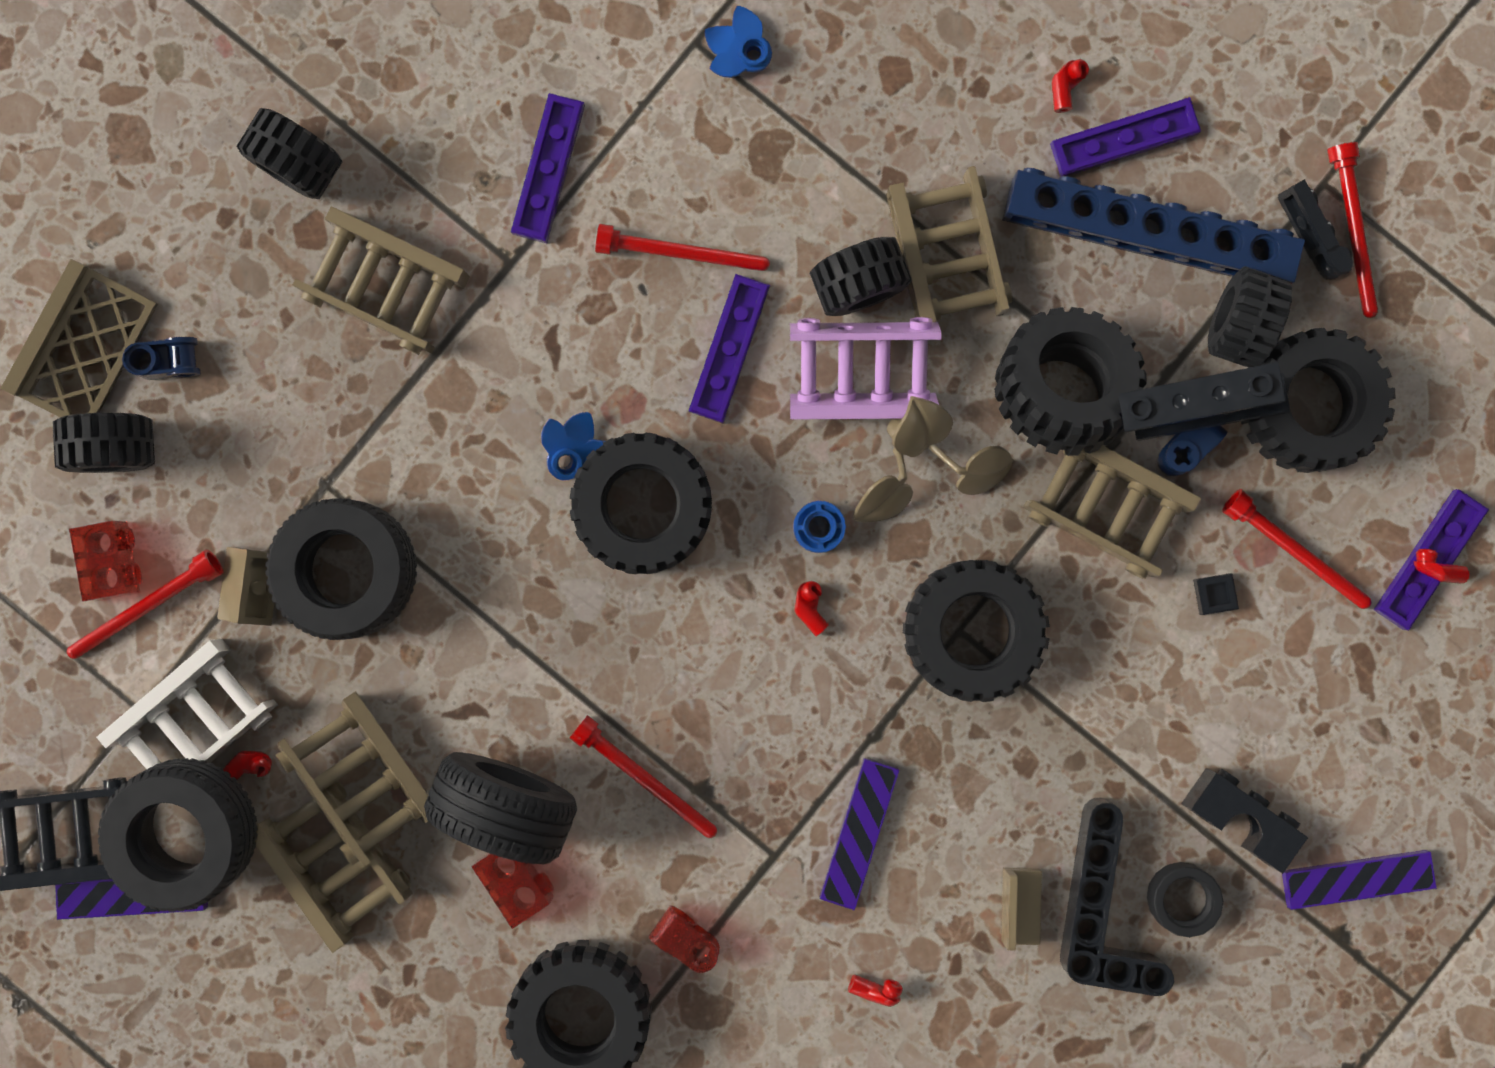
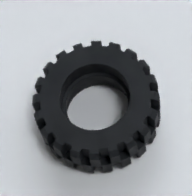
[994,307,1147,456]
[1241,328,1396,473]
[569,432,712,575]
[903,560,1050,702]
[505,940,652,1068]

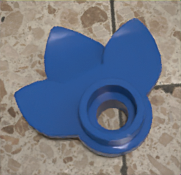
[704,6,772,78]
[541,412,605,480]

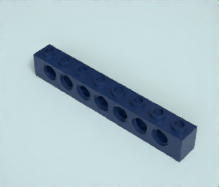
[1002,168,1305,284]

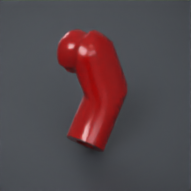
[1052,59,1089,113]
[1413,549,1470,584]
[794,581,829,636]
[223,751,272,780]
[848,974,903,1007]

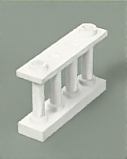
[96,639,278,769]

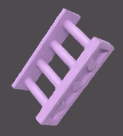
[790,317,941,419]

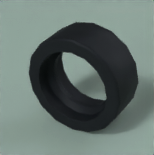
[1147,862,1224,938]

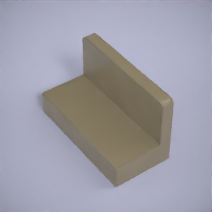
[217,547,275,626]
[1001,867,1042,951]

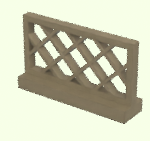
[0,259,158,418]

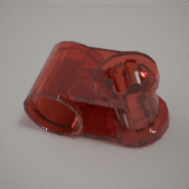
[649,905,720,973]

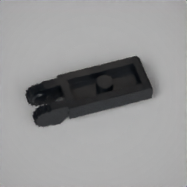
[1277,179,1354,280]

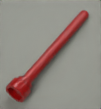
[1327,142,1378,318]
[595,224,770,271]
[1222,489,1372,609]
[67,549,223,659]
[569,715,717,838]

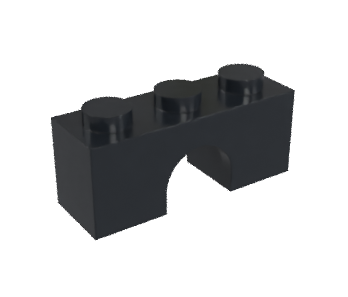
[1181,768,1308,874]

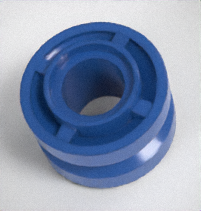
[793,501,846,553]

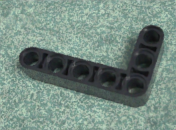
[1060,798,1174,996]

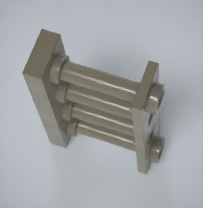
[886,166,1012,322]
[292,206,470,355]
[1022,445,1201,579]
[275,691,428,868]
[255,781,413,953]

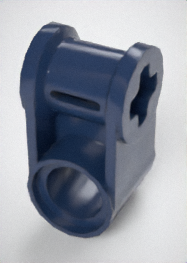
[122,337,201,380]
[1157,426,1228,477]

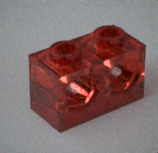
[69,520,142,602]
[471,853,554,929]

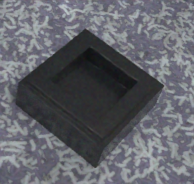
[1193,573,1239,615]

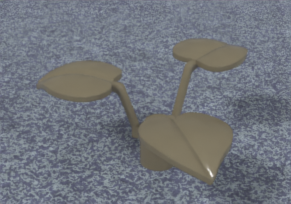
[853,396,1013,522]

